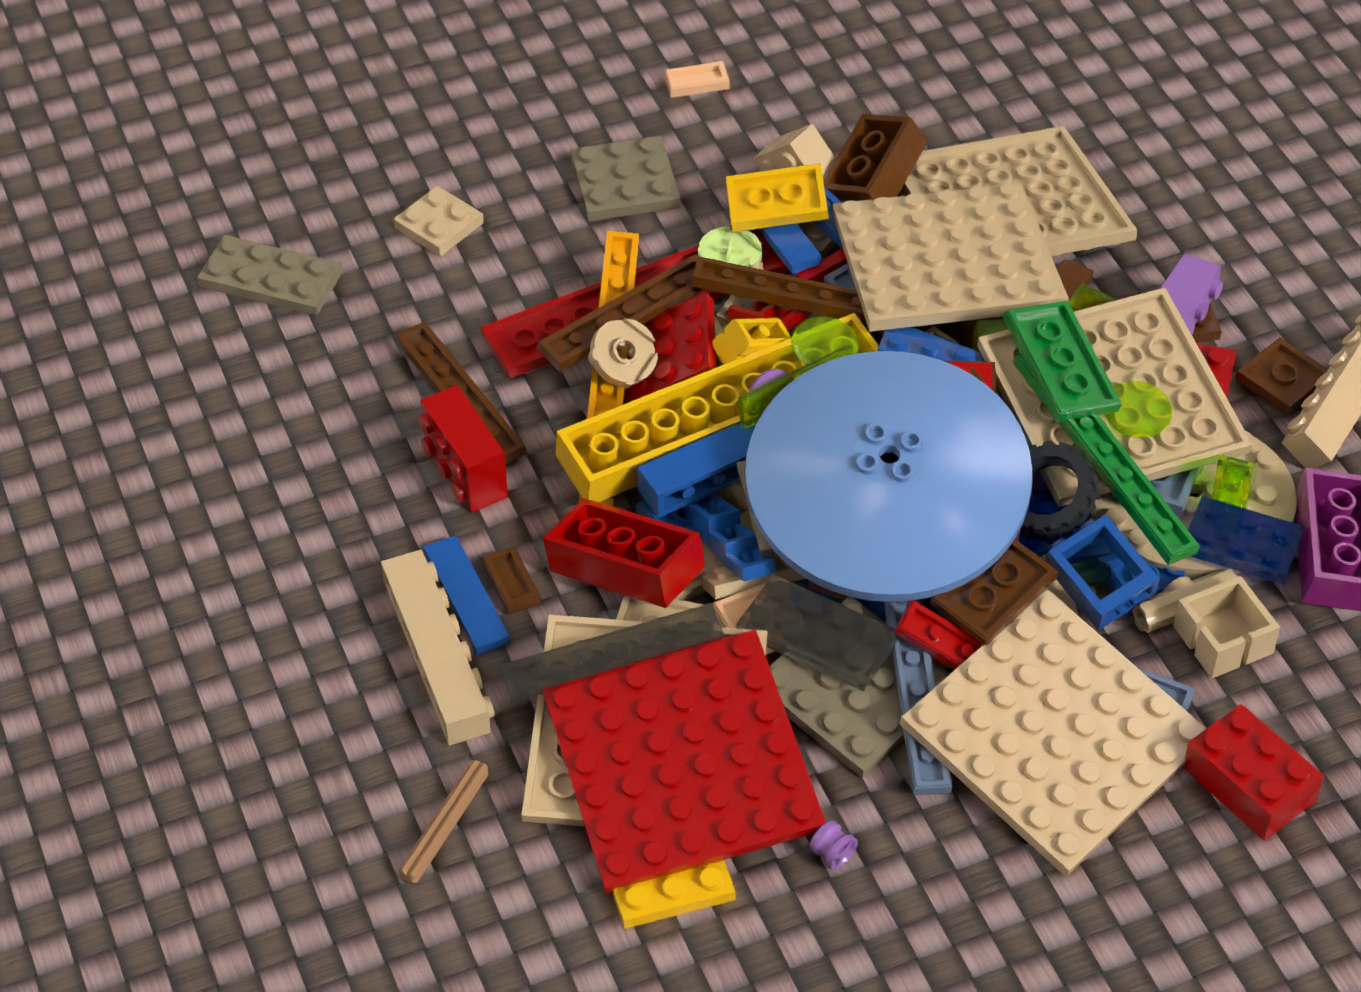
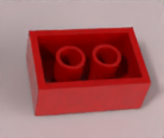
[418,385,508,513]
[1182,704,1324,841]

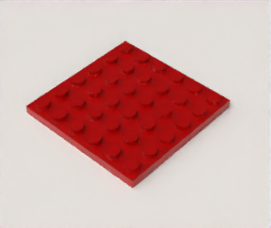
[543,629,826,894]

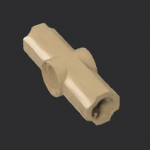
[1132,568,1237,633]

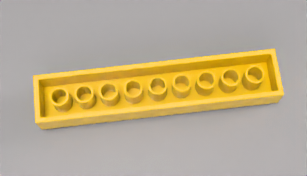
[556,313,879,502]

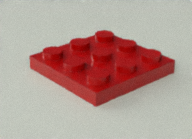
[625,292,716,404]

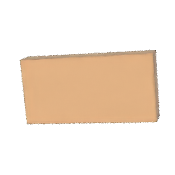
[664,61,730,98]

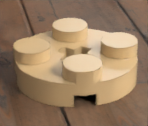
[588,318,658,388]

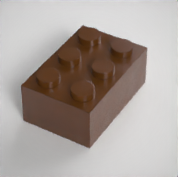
[823,114,928,203]

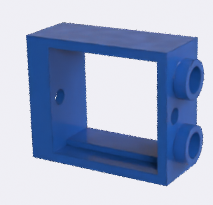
[1047,515,1160,631]

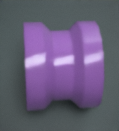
[809,820,858,869]

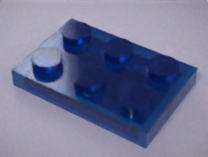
[1188,496,1305,585]

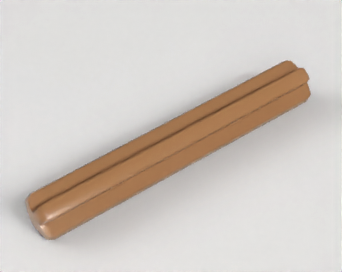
[399,760,489,884]

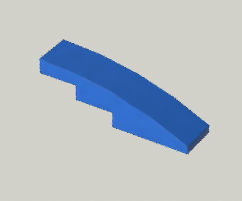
[681,493,776,582]

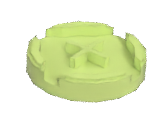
[698,226,762,267]

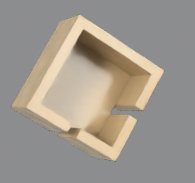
[1173,575,1280,679]

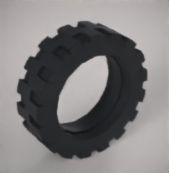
[1021,441,1100,539]

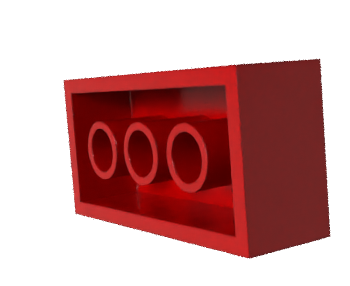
[543,498,705,608]

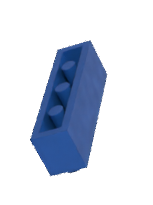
[637,415,760,518]

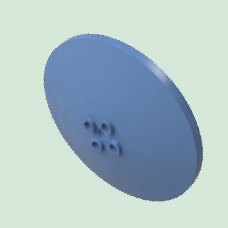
[745,351,1032,602]

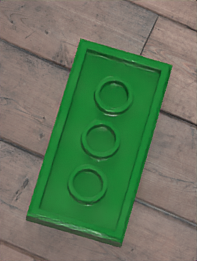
[1003,301,1122,422]

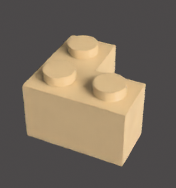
[754,123,836,181]

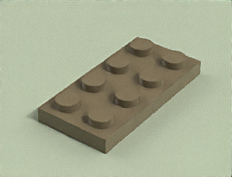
[197,235,343,316]

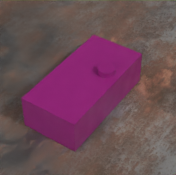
[1295,467,1361,611]

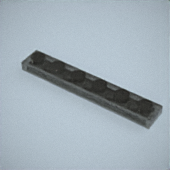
[500,603,724,703]

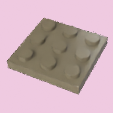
[570,136,681,222]

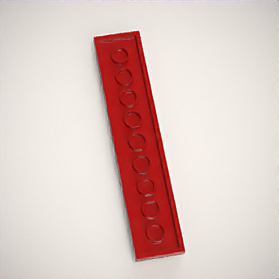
[481,229,789,378]

